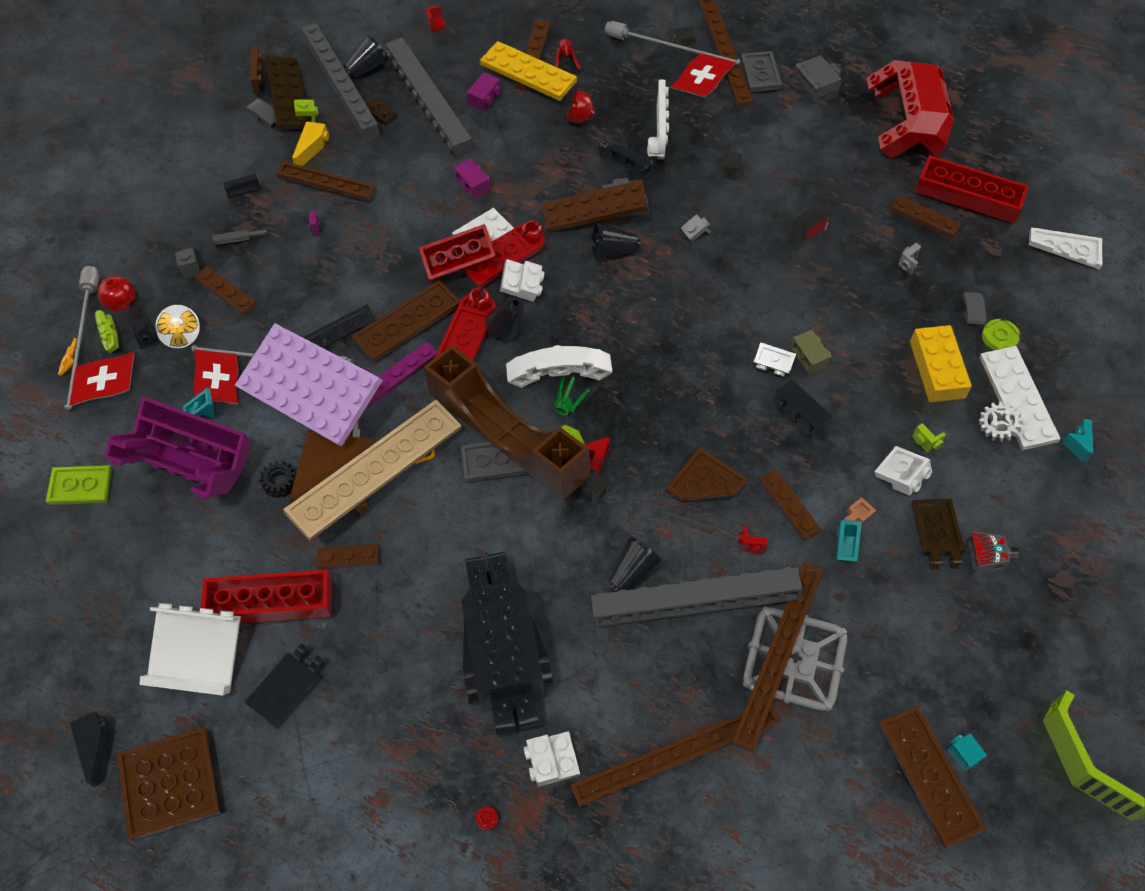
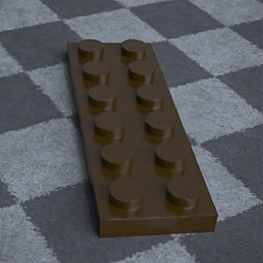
[265,56,309,129]

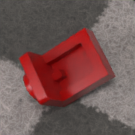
[738,525,768,555]

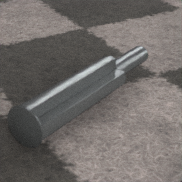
[212,229,267,245]

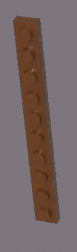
[698,0,754,108]
[732,562,823,753]
[571,706,780,807]

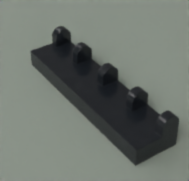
[303,304,376,349]

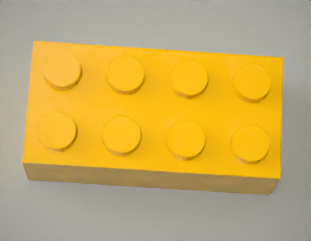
[910,325,972,403]

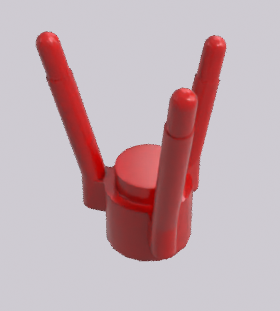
[555,39,580,70]

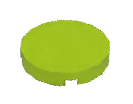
[982,319,1020,350]

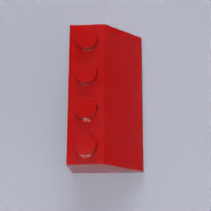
[419,224,496,281]

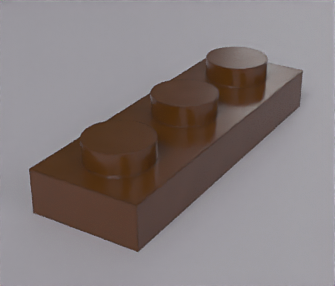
[250,46,264,92]
[317,544,379,570]

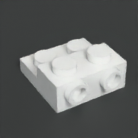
[500,259,545,302]
[875,446,932,496]
[523,731,580,787]

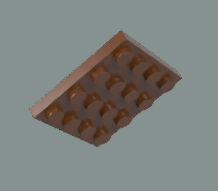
[117,727,221,841]

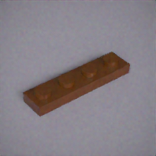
[890,195,961,239]
[194,266,257,317]
[759,469,821,541]

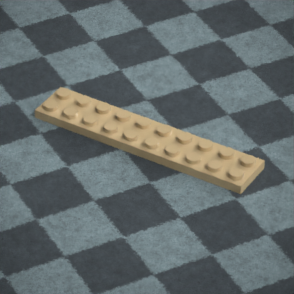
[283,400,462,541]

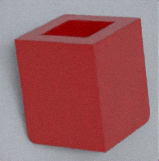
[425,5,446,33]

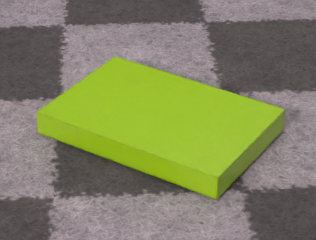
[46,465,113,505]

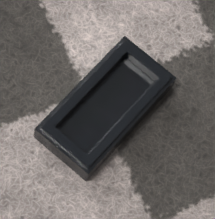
[223,173,261,198]

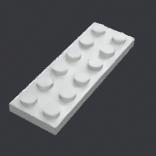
[979,346,1060,450]

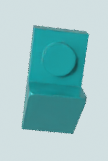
[183,388,215,419]
[1063,419,1093,462]
[836,519,862,561]

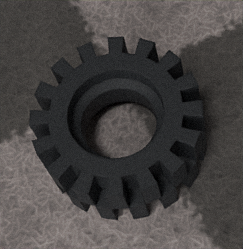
[259,460,296,498]

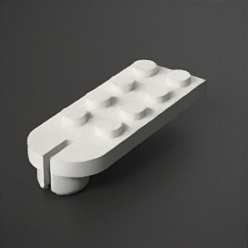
[647,80,669,160]

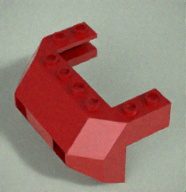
[867,60,954,159]

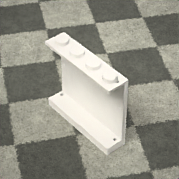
[139,603,241,695]

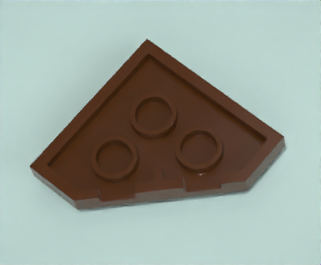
[666,448,748,502]

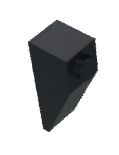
[70,711,109,787]

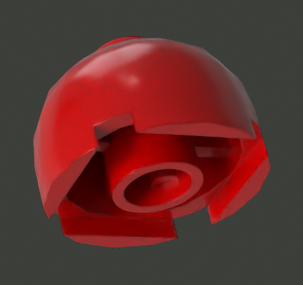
[567,90,595,124]
[97,276,136,312]

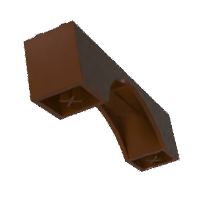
[424,345,591,500]

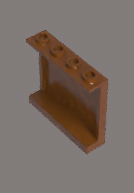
[290,430,377,518]

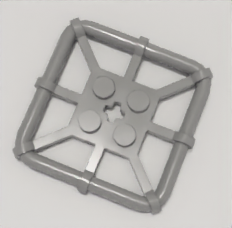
[743,606,848,712]

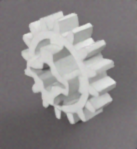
[979,401,1023,442]

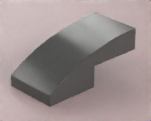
[246,99,276,128]
[963,292,986,325]

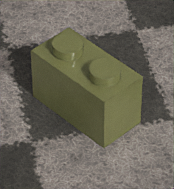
[790,330,831,375]

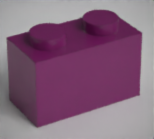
[467,72,501,111]
[454,158,491,199]

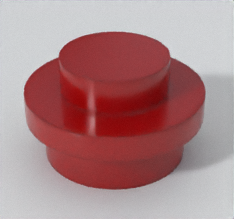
[476,806,498,830]

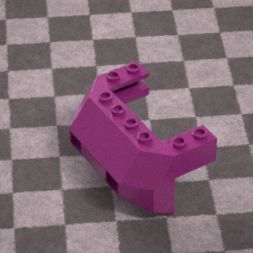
[104,396,251,499]

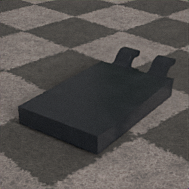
[244,643,326,730]

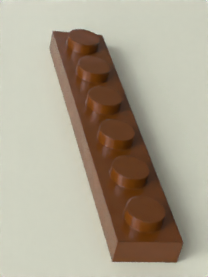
[515,20,551,91]
[276,161,376,202]

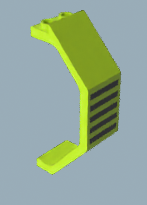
[1043,690,1145,821]

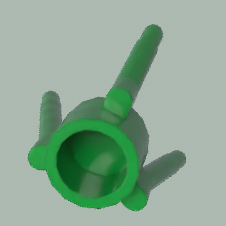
[554,376,590,416]

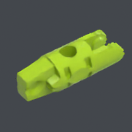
[95,310,119,353]

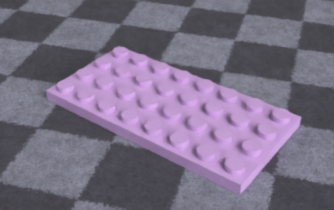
[235,323,383,447]

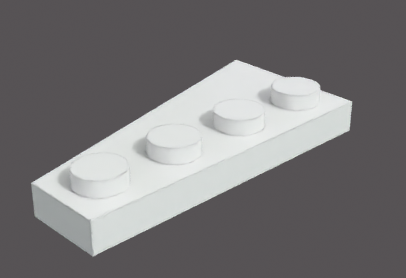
[1029,227,1102,270]

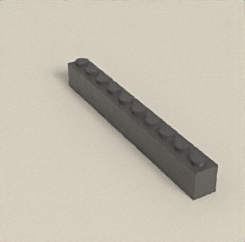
[302,23,380,143]
[385,37,473,157]
[591,567,802,627]

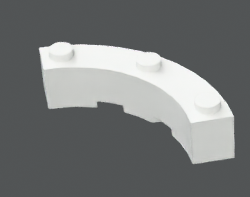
[506,345,613,388]

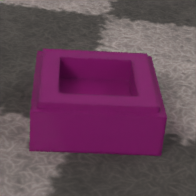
[309,211,319,236]

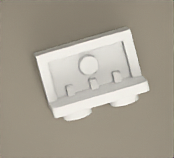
[753,343,796,377]

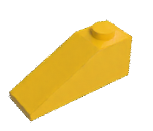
[292,121,329,166]

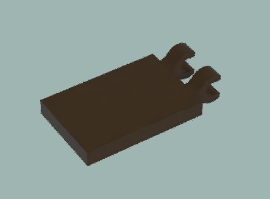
[911,498,965,570]

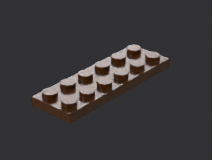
[543,179,647,233]
[352,280,461,363]
[878,706,987,848]

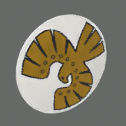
[155,305,200,348]

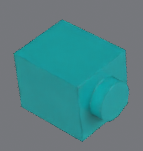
[947,733,987,772]

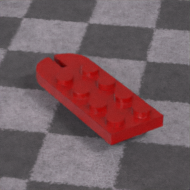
[461,220,545,288]
[435,287,495,362]

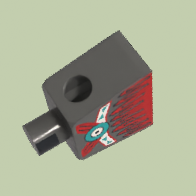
[967,531,1019,575]

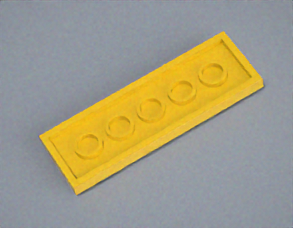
[480,41,577,101]

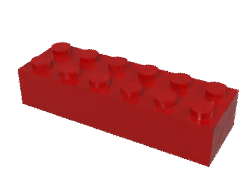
[915,155,1029,224]
[201,569,332,624]

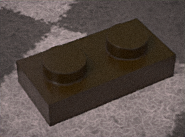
[366,98,397,127]

